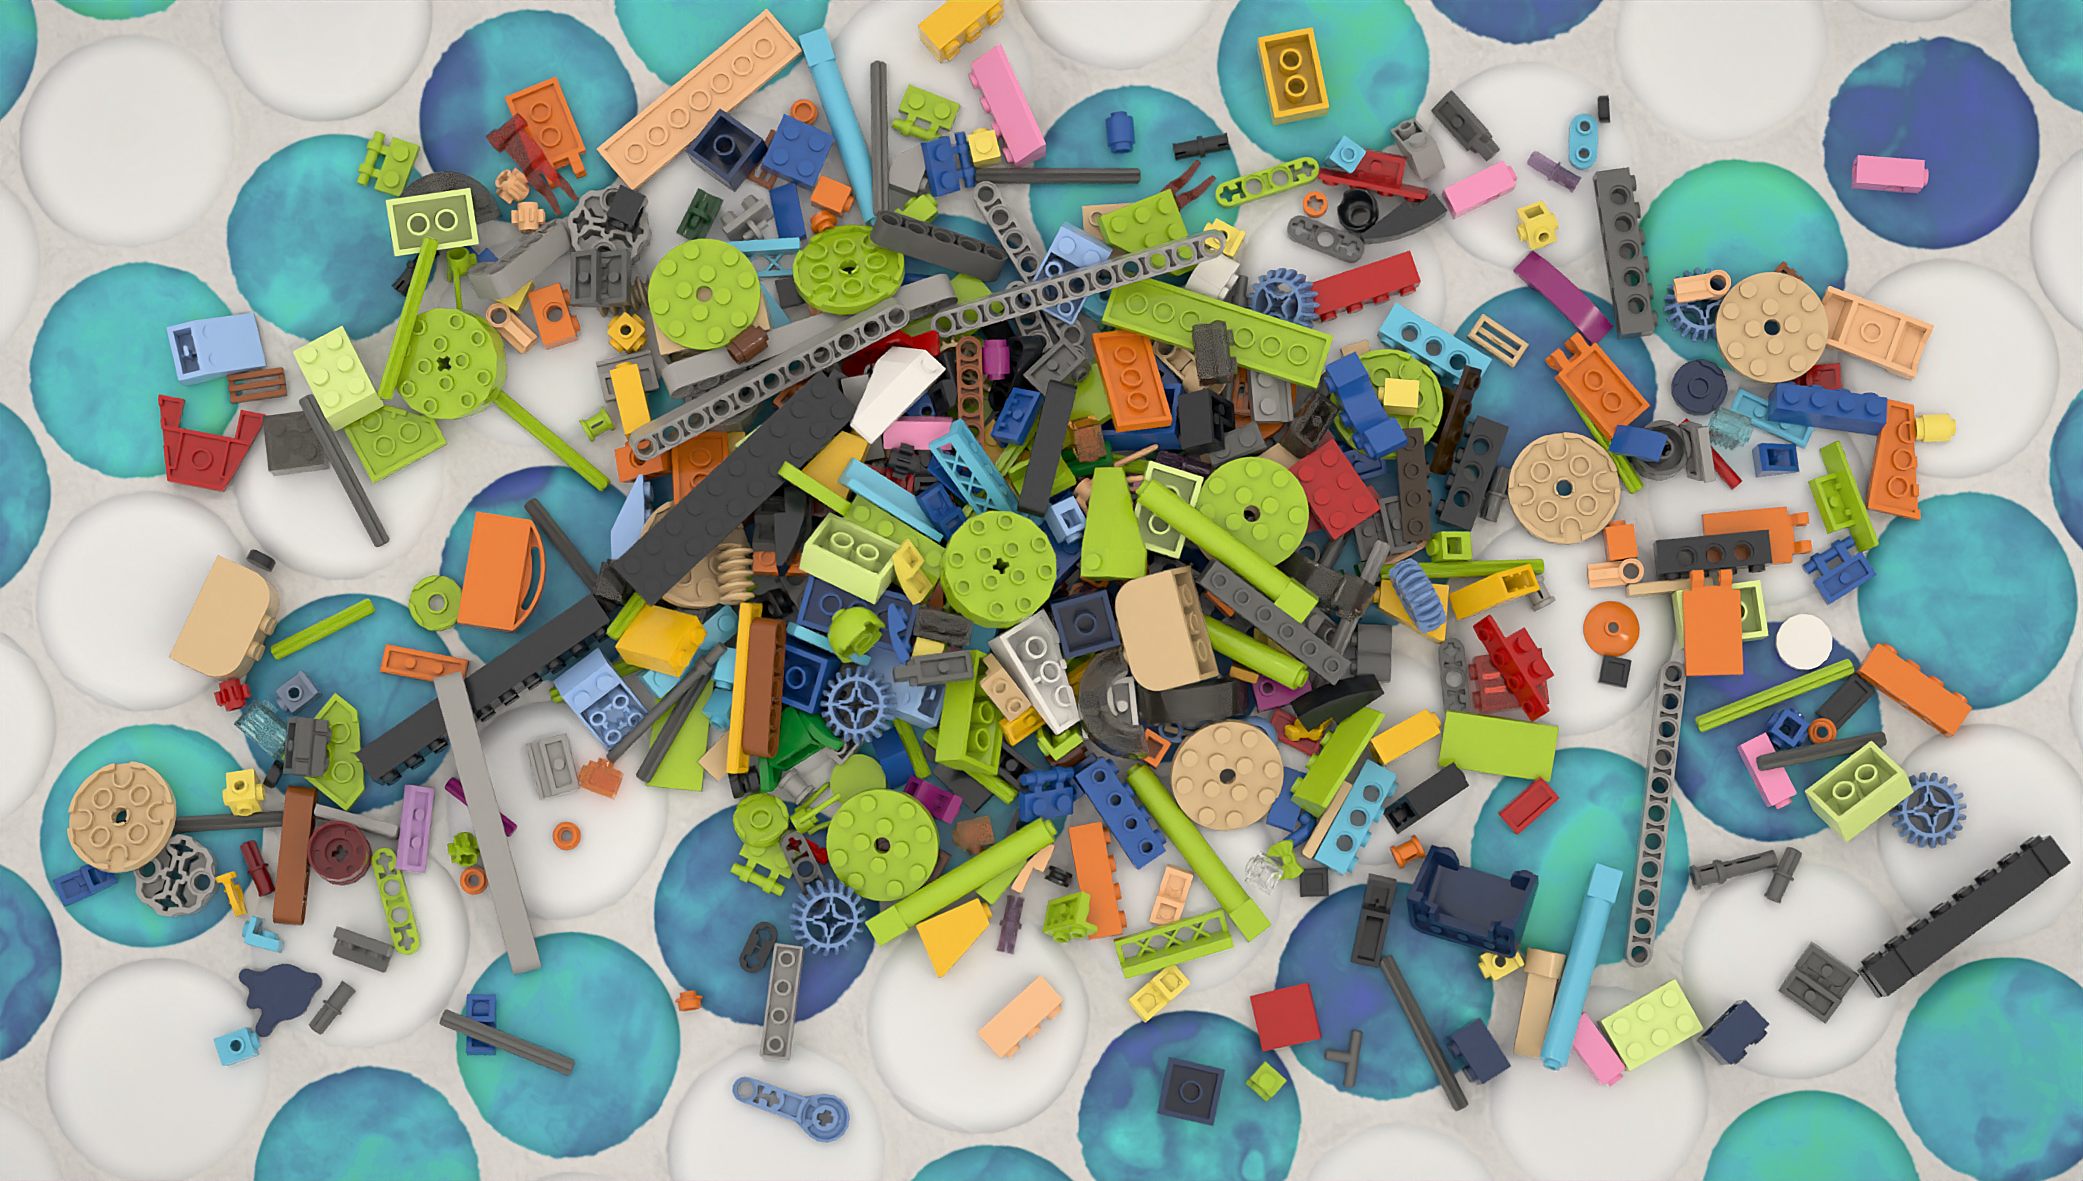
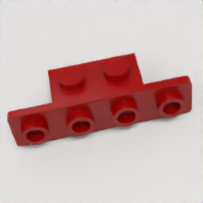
[1318,148,1428,202]
[841,329,941,377]
[1473,615,1554,722]

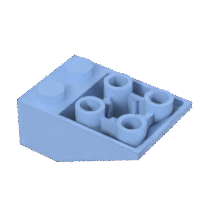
[1023,221,1114,325]
[166,312,267,387]
[611,474,654,562]
[850,646,946,730]
[553,648,649,752]

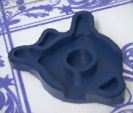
[238,964,323,1037]

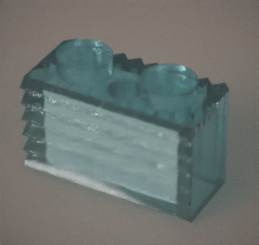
[1708,406,1754,451]
[234,699,288,762]

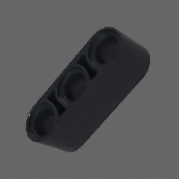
[988,335,1043,411]

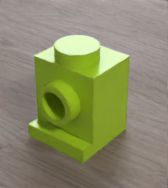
[894,193,939,224]
[1426,531,1472,562]
[1245,1061,1287,1102]

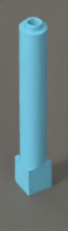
[798,27,890,227]
[1539,863,1623,1071]

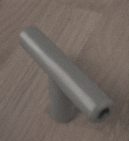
[1324,1030,1363,1088]

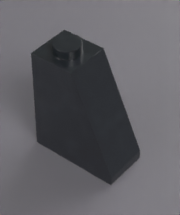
[1383,762,1470,835]

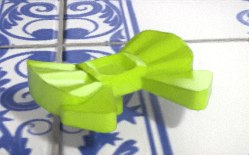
[1267,839,1304,880]

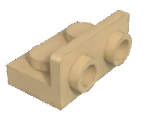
[979,653,1032,721]

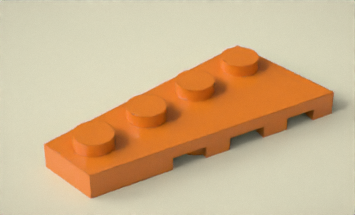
[1865,399,1921,521]

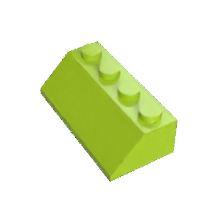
[843,494,945,603]
[935,650,1005,775]
[1290,707,1386,819]

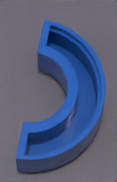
[1323,352,1408,461]

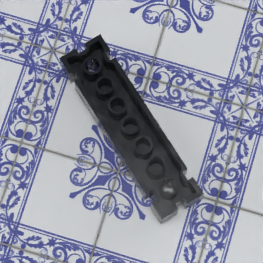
[1857,835,2071,998]

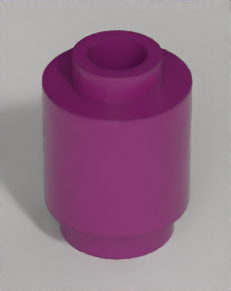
[981,340,1010,380]

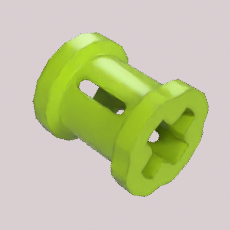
[579,407,616,443]

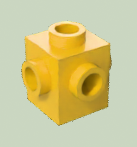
[606,312,649,354]

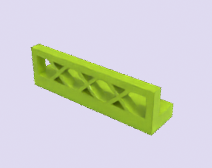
[1113,908,1234,979]

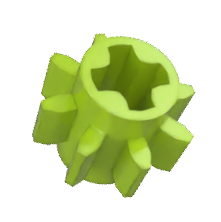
[447,832,481,867]

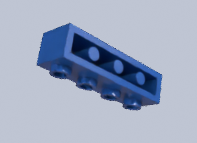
[1767,381,1887,436]
[1074,756,1167,870]

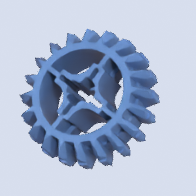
[1663,267,1732,343]
[1247,268,1320,329]
[1389,558,1446,633]
[820,667,897,744]
[1889,772,1967,849]
[789,879,866,956]

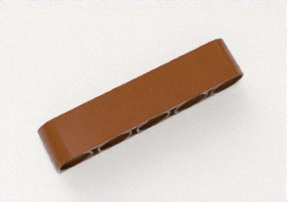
[956,336,985,472]
[742,617,787,758]
[273,785,318,926]

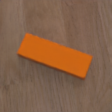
[380,644,469,682]

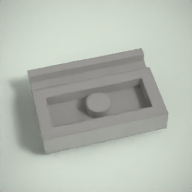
[596,349,660,403]
[1247,369,1294,424]
[1680,421,1716,483]
[526,733,581,799]

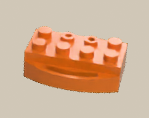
[457,511,547,634]

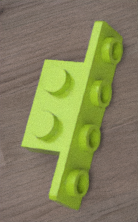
[1808,441,1879,552]

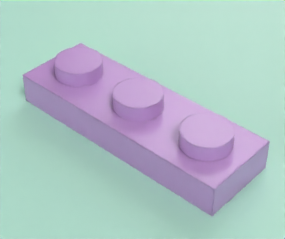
[395,785,435,873]

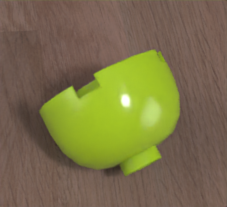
[828,607,885,663]

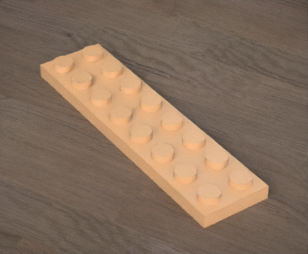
[597,9,803,191]

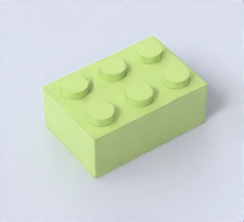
[385,188,479,256]
[293,326,385,431]
[1133,461,1204,559]
[799,512,900,604]
[1671,580,1769,650]
[1805,741,1913,843]
[1597,979,1704,1071]

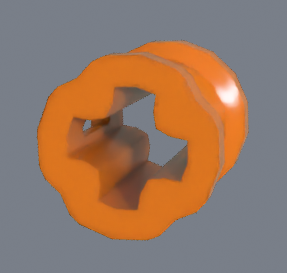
[1390,835,1426,869]

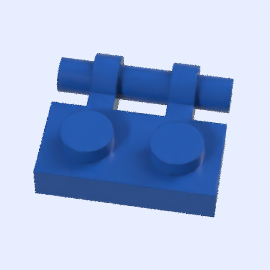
[921,131,976,197]
[1802,536,1876,606]
[1019,765,1074,822]

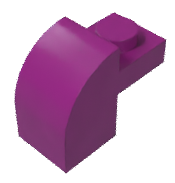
[903,775,963,824]

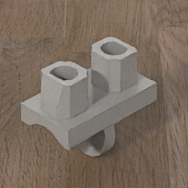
[720,195,774,242]

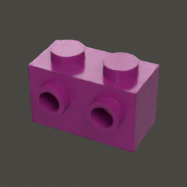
[1250,670,1312,713]

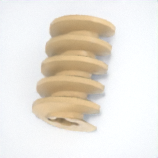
[717,543,754,605]

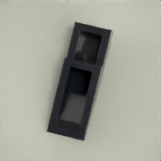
[1360,193,1448,245]
[774,486,809,577]
[1290,674,1385,732]
[1350,873,1397,968]

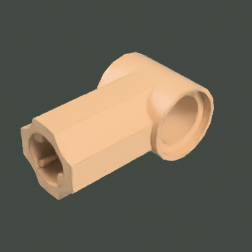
[1673,270,1731,304]
[486,303,539,355]
[1587,558,1644,589]

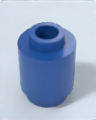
[1105,111,1135,154]

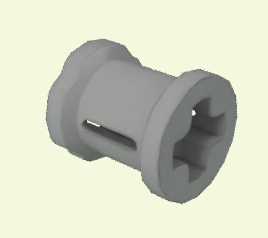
[1528,575,1556,612]
[777,768,815,805]

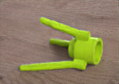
[446,247,478,309]
[789,782,841,836]

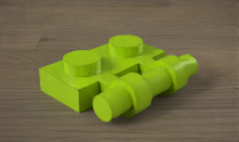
[891,84,960,141]
[356,131,420,198]
[730,842,803,897]

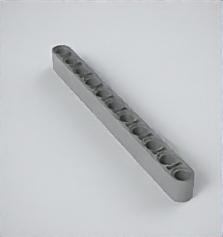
[931,229,1226,337]
[661,274,958,399]
[629,297,910,460]
[1623,661,1686,968]
[433,671,542,975]

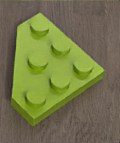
[1096,189,1199,278]
[343,405,448,484]
[281,693,366,812]

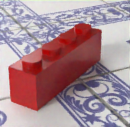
[1310,251,1421,323]

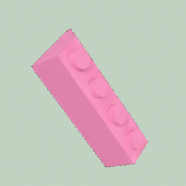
[968,44,1046,168]

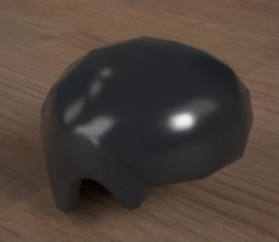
[1337,188,1379,234]

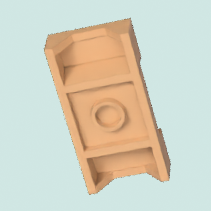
[1821,286,1934,381]

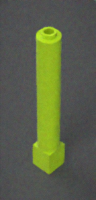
[1135,478,1319,624]
[1115,587,1309,690]
[1124,762,1272,943]
[865,817,1057,947]

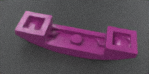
[1513,250,1613,345]

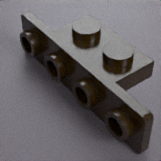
[1430,365,1482,476]
[1396,428,1432,542]

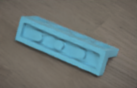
[726,237,801,278]
[928,419,1020,515]
[837,458,944,543]

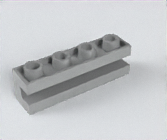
[759,943,805,1061]

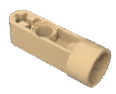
[1149,338,1227,395]
[1513,947,1567,1058]

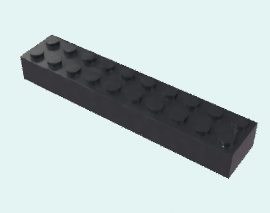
[611,370,857,608]
[355,593,612,786]

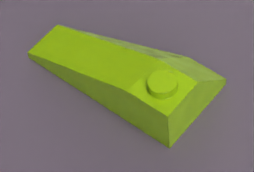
[1081,467,1147,581]

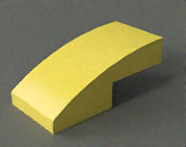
[892,538,933,605]
[1127,965,1191,1023]

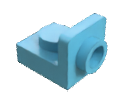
[1322,135,1366,174]
[242,916,284,953]

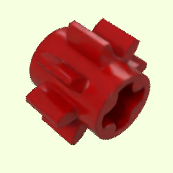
[214,678,251,712]

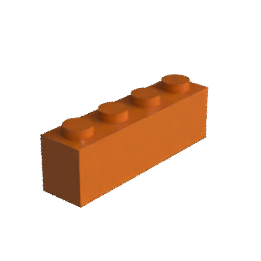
[1855,643,1972,738]
[1068,821,1127,941]

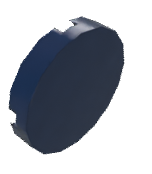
[1671,360,1728,415]

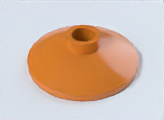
[1583,601,1640,657]

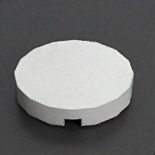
[1775,614,1832,671]

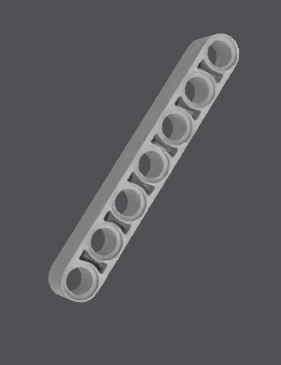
[973,181,1085,346]

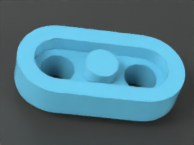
[1568,114,1598,170]

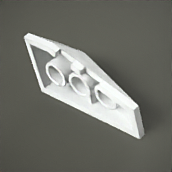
[850,346,946,444]
[987,609,1080,735]

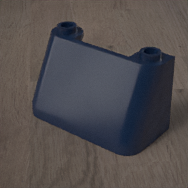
[1406,845,1539,958]

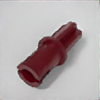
[240,840,275,897]

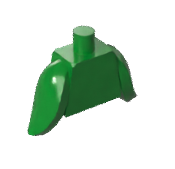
[758,702,845,793]

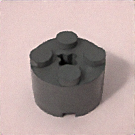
[1631,420,1691,481]

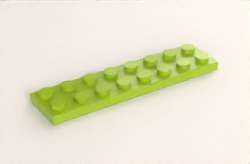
[1102,271,1334,390]

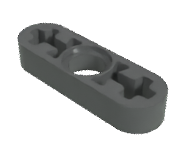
[1287,215,1364,263]
[1438,638,1471,714]
[779,830,826,907]

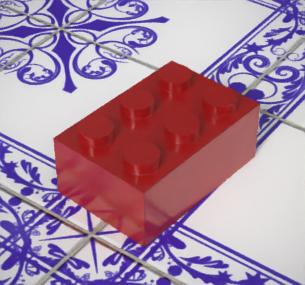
[1288,439,1381,543]

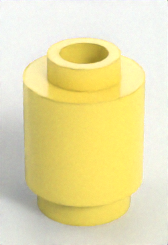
[1915,414,1956,443]

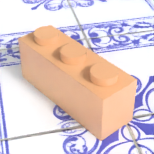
[978,975,1064,1059]

